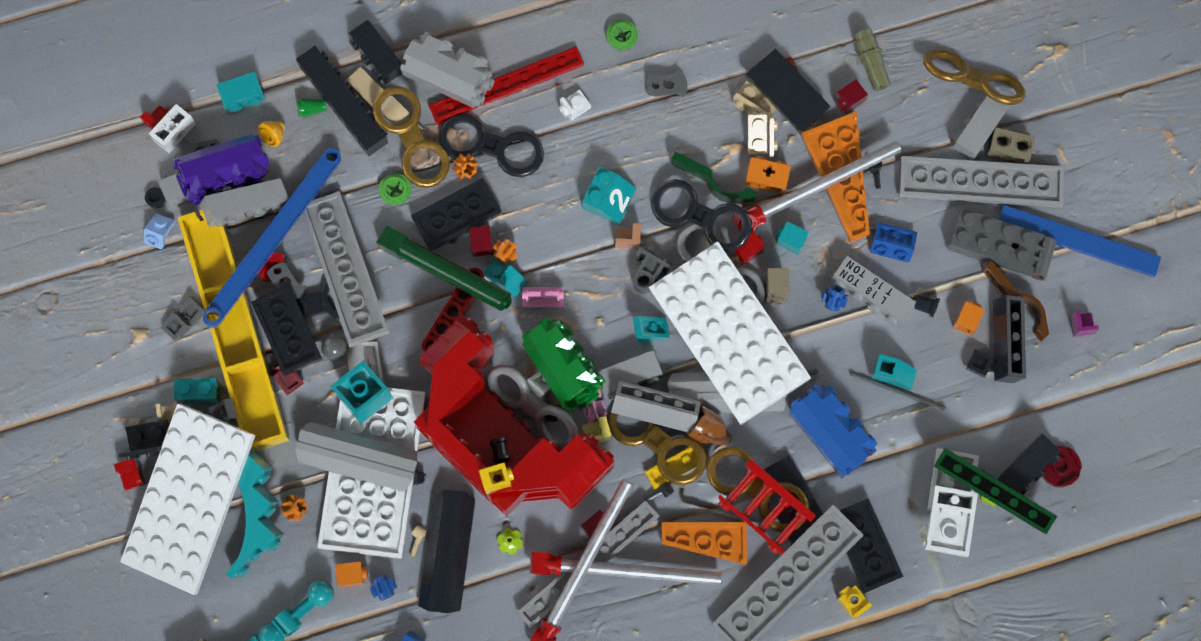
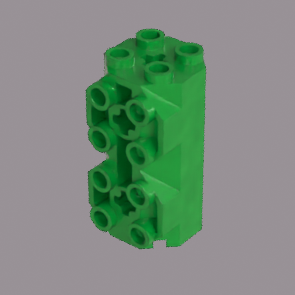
[522,318,606,413]

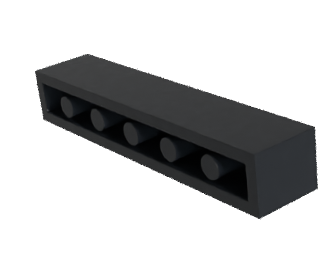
[296,46,388,157]

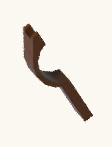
[982,261,1049,342]

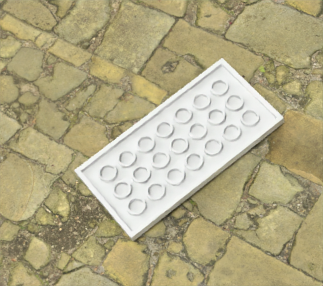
[649,242,811,425]
[317,388,426,559]
[120,404,255,595]

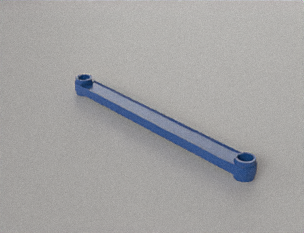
[203,148,341,328]

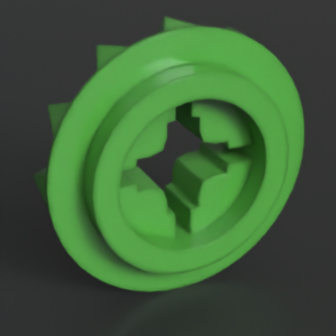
[606,20,638,51]
[379,174,412,206]

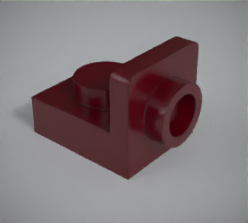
[270,363,304,396]

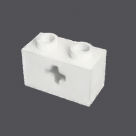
[149,104,196,153]

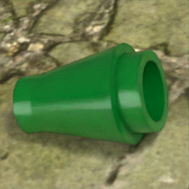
[296,98,327,118]

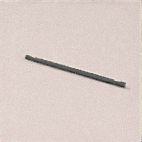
[850,371,946,411]

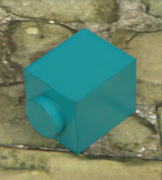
[775,221,809,255]

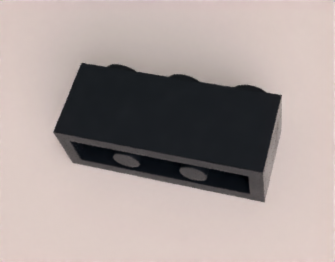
[349,20,402,85]
[997,433,1061,495]

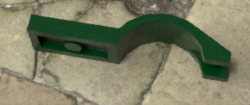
[671,151,757,203]

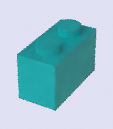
[216,71,266,113]
[173,378,221,404]

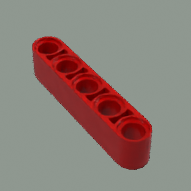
[421,267,485,352]

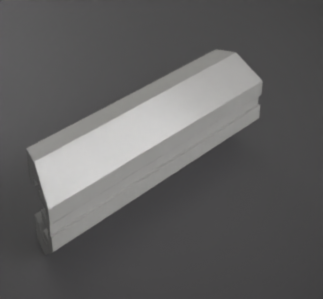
[668,372,789,415]
[295,422,417,492]

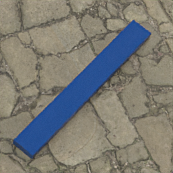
[999,205,1161,277]

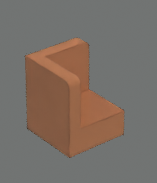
[615,223,641,249]

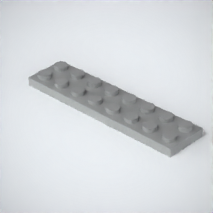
[899,156,1064,208]
[304,191,390,347]
[711,505,863,641]

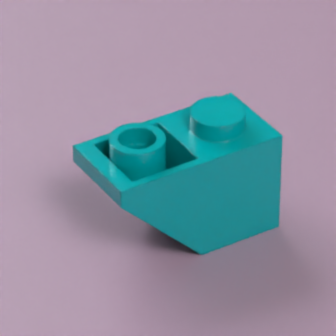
[871,354,917,390]

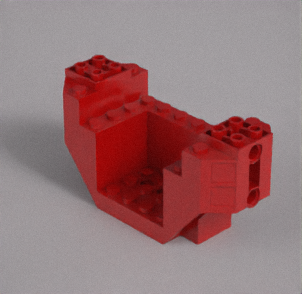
[413,315,615,517]

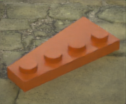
[661,522,747,565]

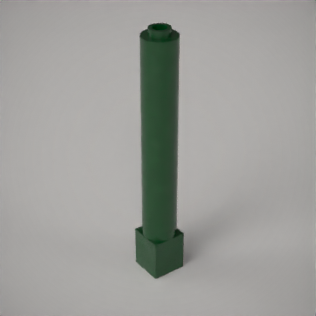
[376,226,512,311]

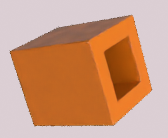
[953,301,985,336]
[335,562,368,588]

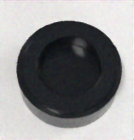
[145,187,166,209]

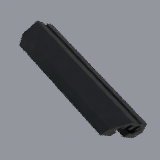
[418,489,475,613]

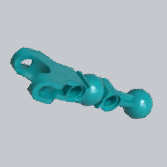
[249,580,334,641]

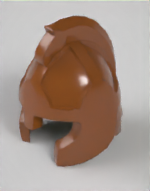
[687,405,732,445]

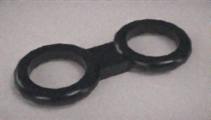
[438,114,544,178]
[651,179,752,252]
[296,280,340,323]

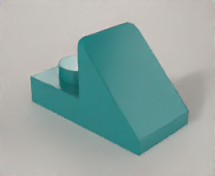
[483,257,528,298]
[633,316,670,343]

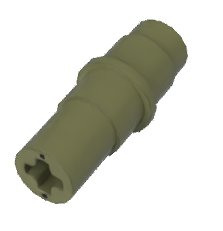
[855,28,891,91]

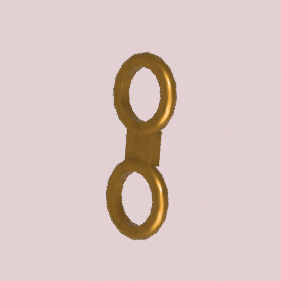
[923,49,1026,105]
[373,86,450,188]
[608,413,707,485]
[707,447,809,532]

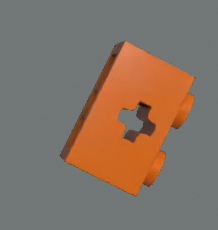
[745,156,791,194]

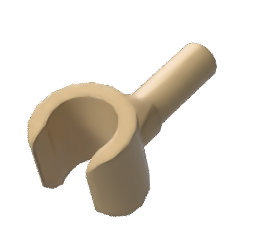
[410,526,427,557]

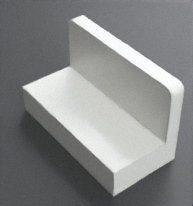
[347,342,384,382]

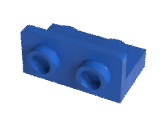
[870,222,918,263]

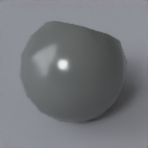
[321,335,347,361]

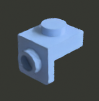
[144,213,175,249]

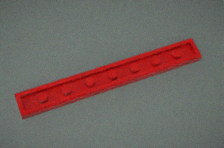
[428,46,584,125]

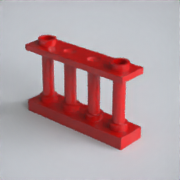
[717,459,816,554]

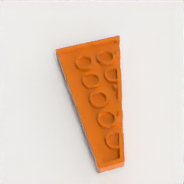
[801,111,870,243]

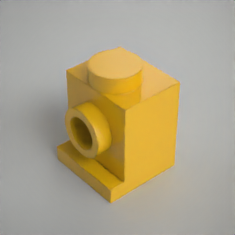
[479,463,514,494]
[837,585,872,620]

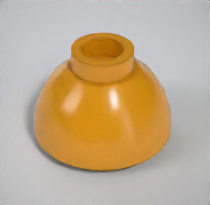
[258,120,285,147]

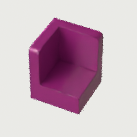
[1070,311,1099,337]

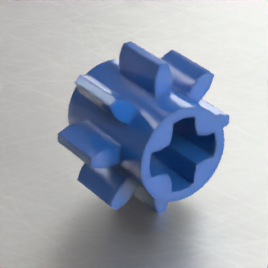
[822,286,848,311]
[370,575,397,601]

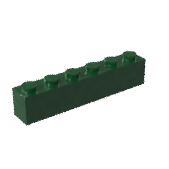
[934,447,1057,535]

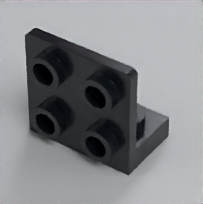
[118,419,169,460]

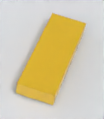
[644,442,710,490]

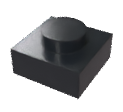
[966,349,994,378]

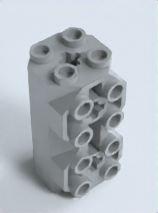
[400,32,494,108]

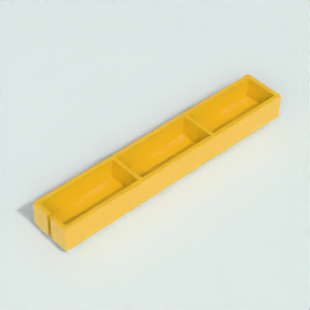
[177,210,290,452]

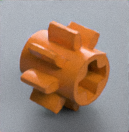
[452,154,479,179]
[492,239,518,264]
[281,495,307,521]

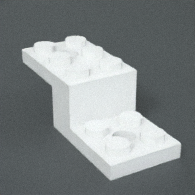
[925,448,979,557]

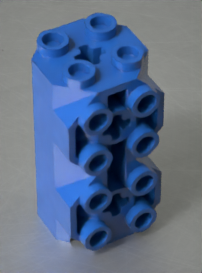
[789,384,878,479]

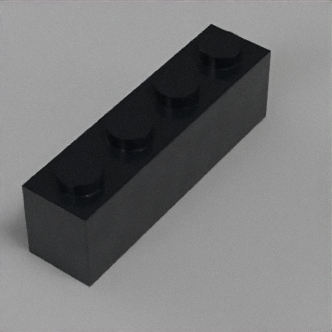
[993,295,1026,383]

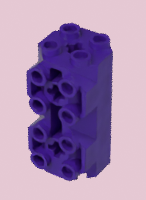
[173,134,269,205]

